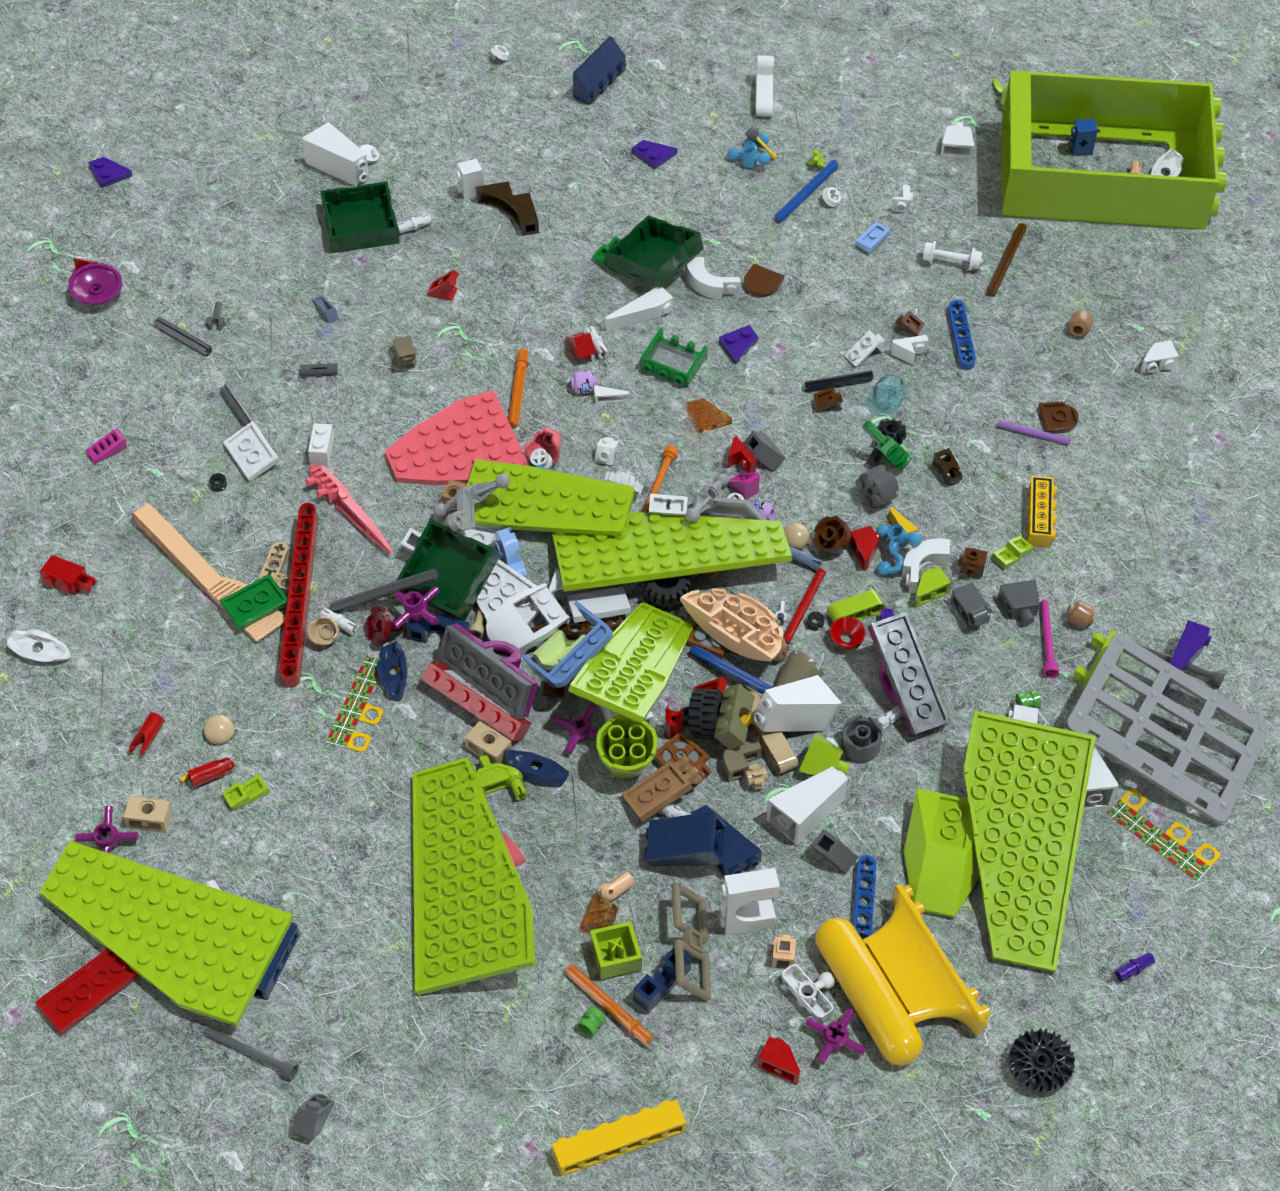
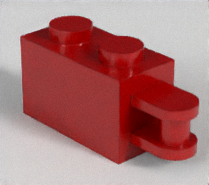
[39,555,97,595]

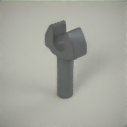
[207,301,225,330]

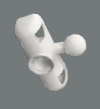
[781,964,835,1022]

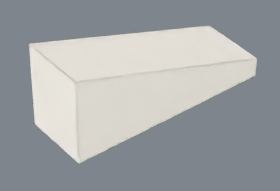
[594,385,629,404]

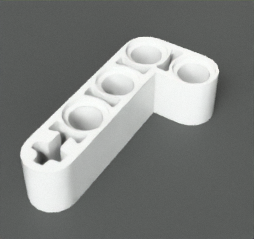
[756,55,774,117]

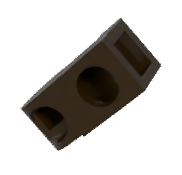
[932,448,963,485]

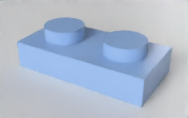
[856,222,890,253]

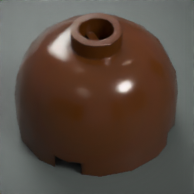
[813,516,851,554]

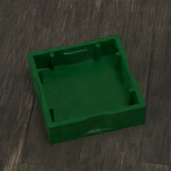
[320,181,400,254]
[604,215,704,288]
[396,519,501,621]

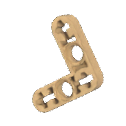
[259,542,314,595]

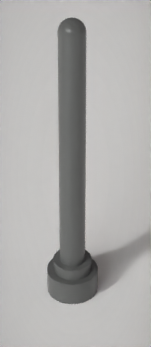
[1137,643,1226,687]
[205,1028,299,1080]

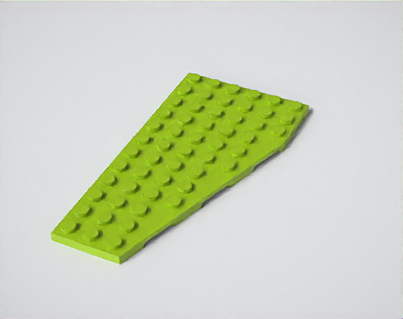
[551,512,792,592]
[963,711,1096,973]
[413,757,535,995]
[39,841,294,1027]

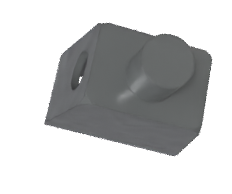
[998,579,1039,625]

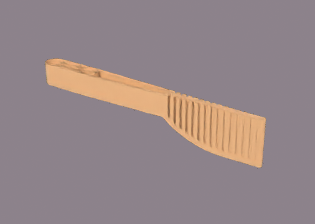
[132,503,286,643]

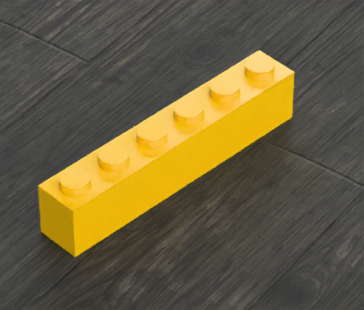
[552,1099,687,1177]

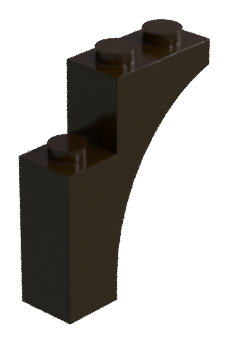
[476,181,539,236]

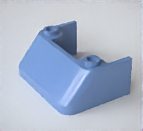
[521,600,613,688]

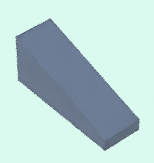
[313,295,339,324]

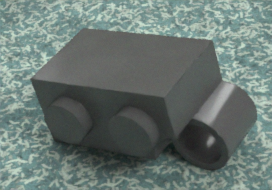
[950,583,992,630]

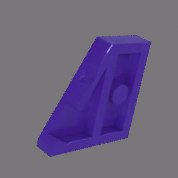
[632,140,678,169]
[88,157,133,187]
[719,325,758,364]

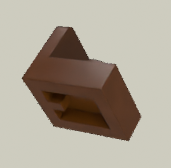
[894,311,925,337]
[813,387,843,412]

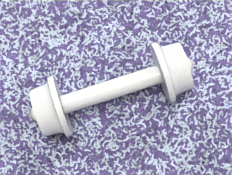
[921,241,984,271]

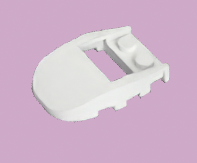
[486,583,570,654]

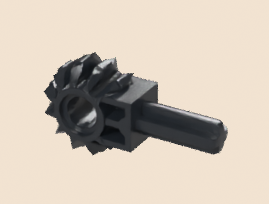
[867,417,907,467]

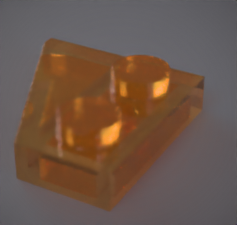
[686,398,732,433]
[580,893,619,932]

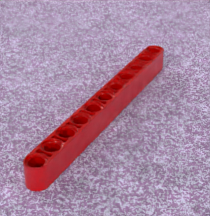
[279,503,319,688]

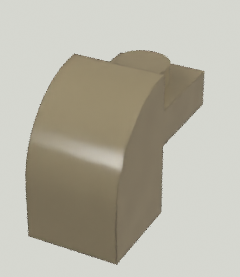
[392,335,417,367]
[723,742,761,783]

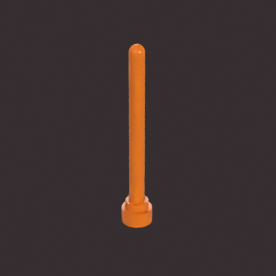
[642,445,679,513]

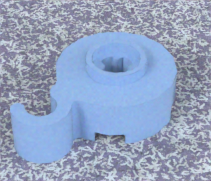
[494,527,528,579]

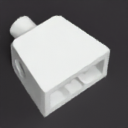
[941,122,974,158]

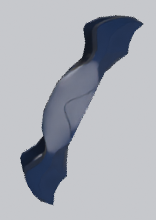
[377,641,408,701]
[504,750,569,787]

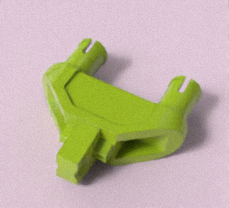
[476,755,528,800]

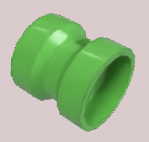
[1015,690,1041,709]
[577,1007,606,1037]

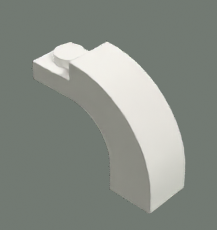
[686,257,740,299]
[902,539,950,594]

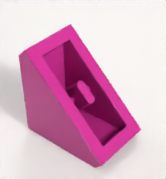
[728,473,760,500]

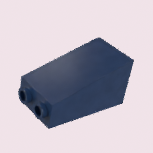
[644,811,726,866]

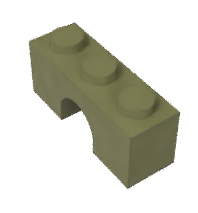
[714,683,755,749]

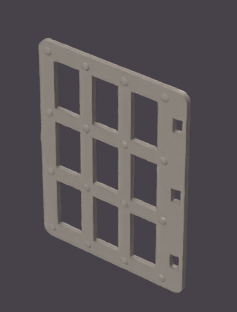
[1066,634,1269,824]

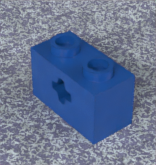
[1068,119,1098,156]

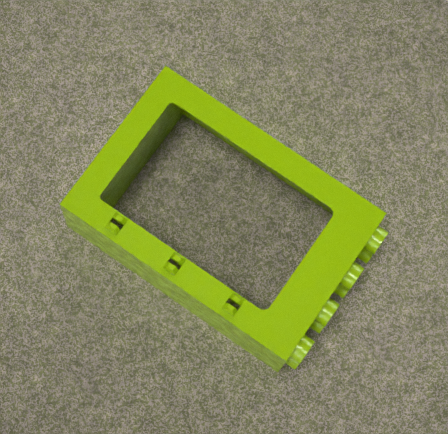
[1002,70,1227,229]

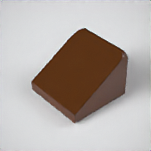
[543,682,565,698]

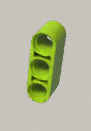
[827,589,885,622]

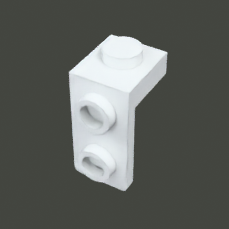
[845,330,887,367]

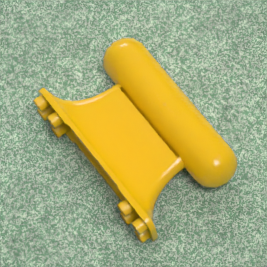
[815,884,991,1066]

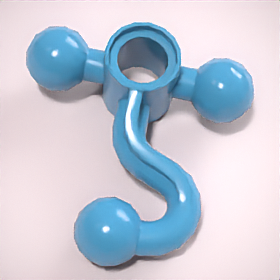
[727,133,771,168]
[876,524,922,576]

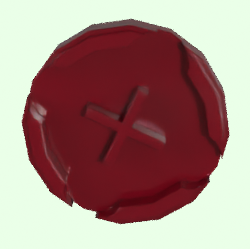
[366,607,403,645]

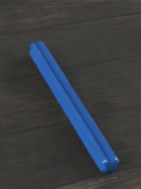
[774,160,838,223]
[690,645,774,694]

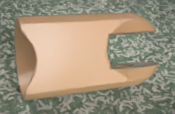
[598,872,635,901]

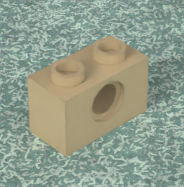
[465,721,512,764]
[123,796,173,833]

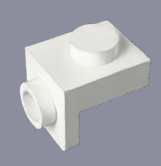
[892,185,913,212]
[595,437,619,465]

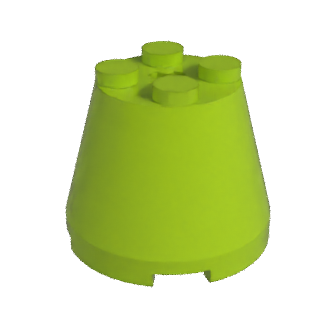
[596,714,658,779]

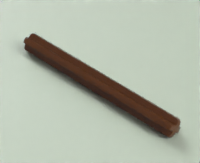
[987,223,1027,297]

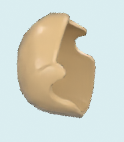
[783,523,810,550]
[307,617,339,646]
[204,715,234,745]

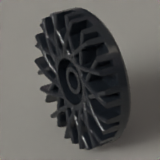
[1008,1028,1075,1094]

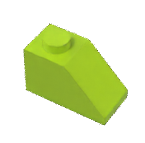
[914,566,951,608]

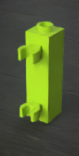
[1073,630,1129,692]

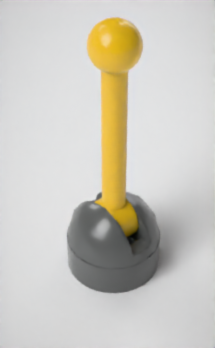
[745,125,777,160]

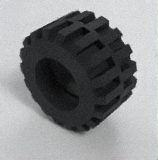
[642,575,691,613]
[688,689,723,739]

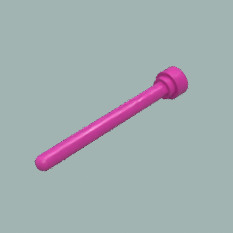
[1041,599,1059,678]

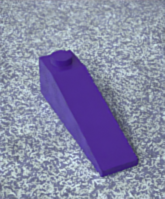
[1162,620,1212,694]

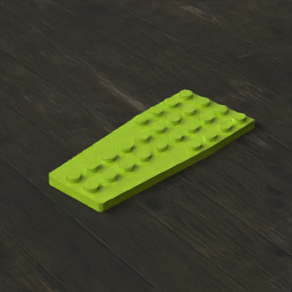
[466,459,635,536]
[568,603,694,723]

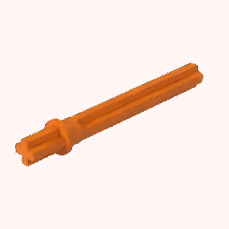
[508,348,529,428]
[565,964,653,1046]

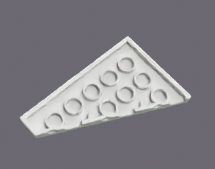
[460,533,540,626]

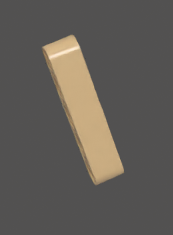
[749,690,799,774]

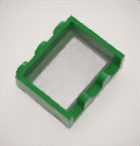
[640,328,708,387]

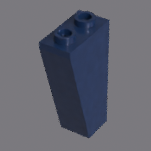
[690,805,762,878]
[254,922,300,1000]

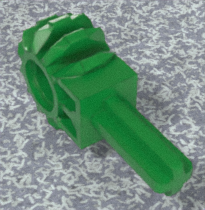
[862,421,911,471]

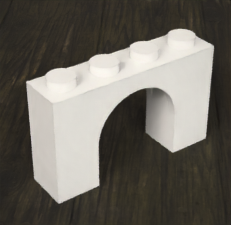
[718,868,780,935]

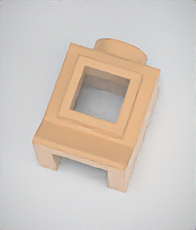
[772,934,796,968]

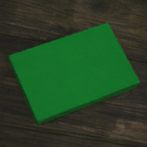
[219,574,288,631]

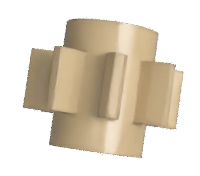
[744,763,768,789]

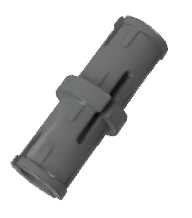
[301,362,338,376]

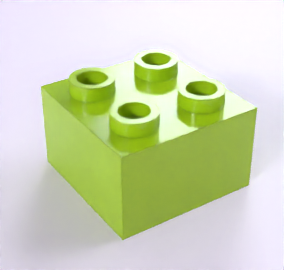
[590,921,642,979]

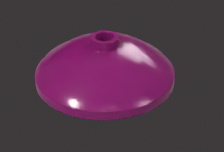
[69,263,122,305]

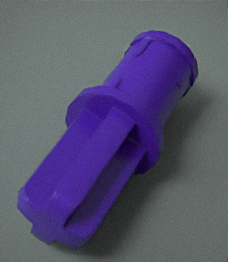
[1114,953,1155,982]

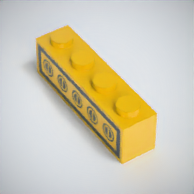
[1028,476,1057,548]

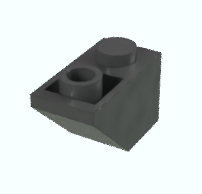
[743,431,786,471]
[811,829,858,874]
[292,1094,335,1139]

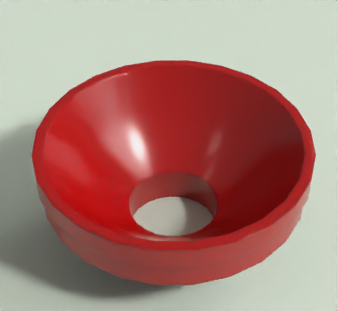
[830,617,866,650]

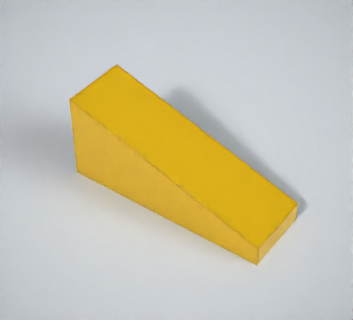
[888,507,919,534]

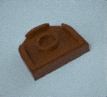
[744,264,785,297]
[1038,401,1079,434]

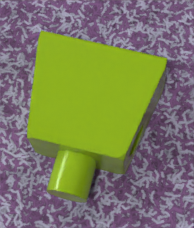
[799,733,850,776]

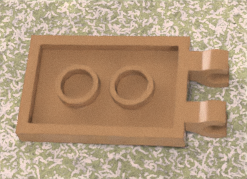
[621,756,703,822]

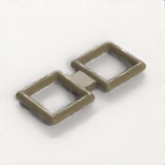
[672,883,711,1001]

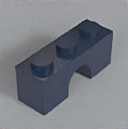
[407,613,470,643]
[633,946,692,1013]

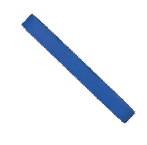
[948,300,976,370]
[853,855,877,938]

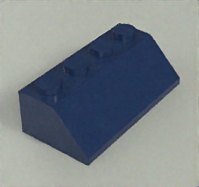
[573,36,627,105]

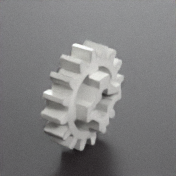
[603,471,643,495]

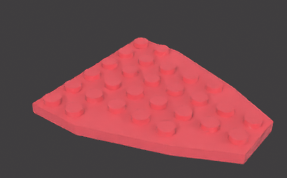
[385,390,530,485]

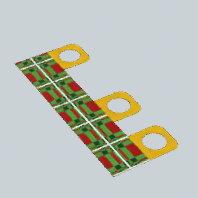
[326,656,400,752]
[1106,789,1221,881]

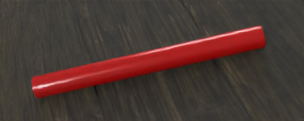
[783,568,826,644]

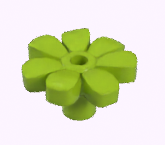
[808,149,826,169]

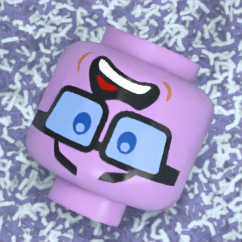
[571,370,597,395]
[751,500,775,521]

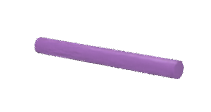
[998,420,1071,445]

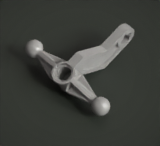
[685,473,766,523]
[433,474,510,532]

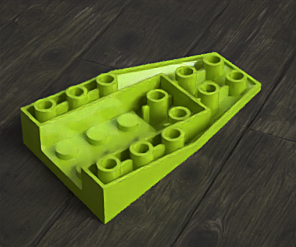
[904,788,980,918]

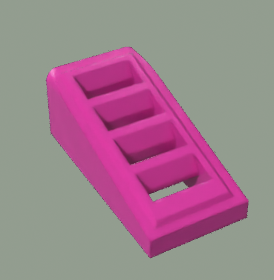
[86,428,127,464]

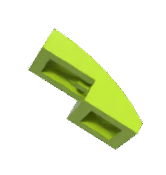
[991,535,1033,570]
[222,774,271,809]

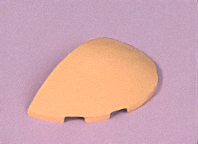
[680,588,783,661]

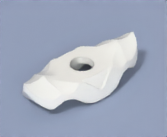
[1151,149,1184,177]
[6,629,71,662]

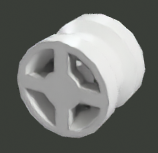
[530,448,553,469]

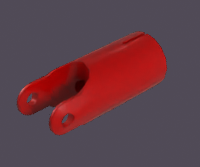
[664,704,683,739]
[129,712,165,755]
[187,757,235,788]

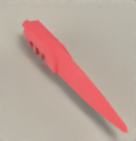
[305,463,393,553]

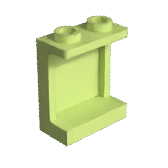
[532,630,586,671]

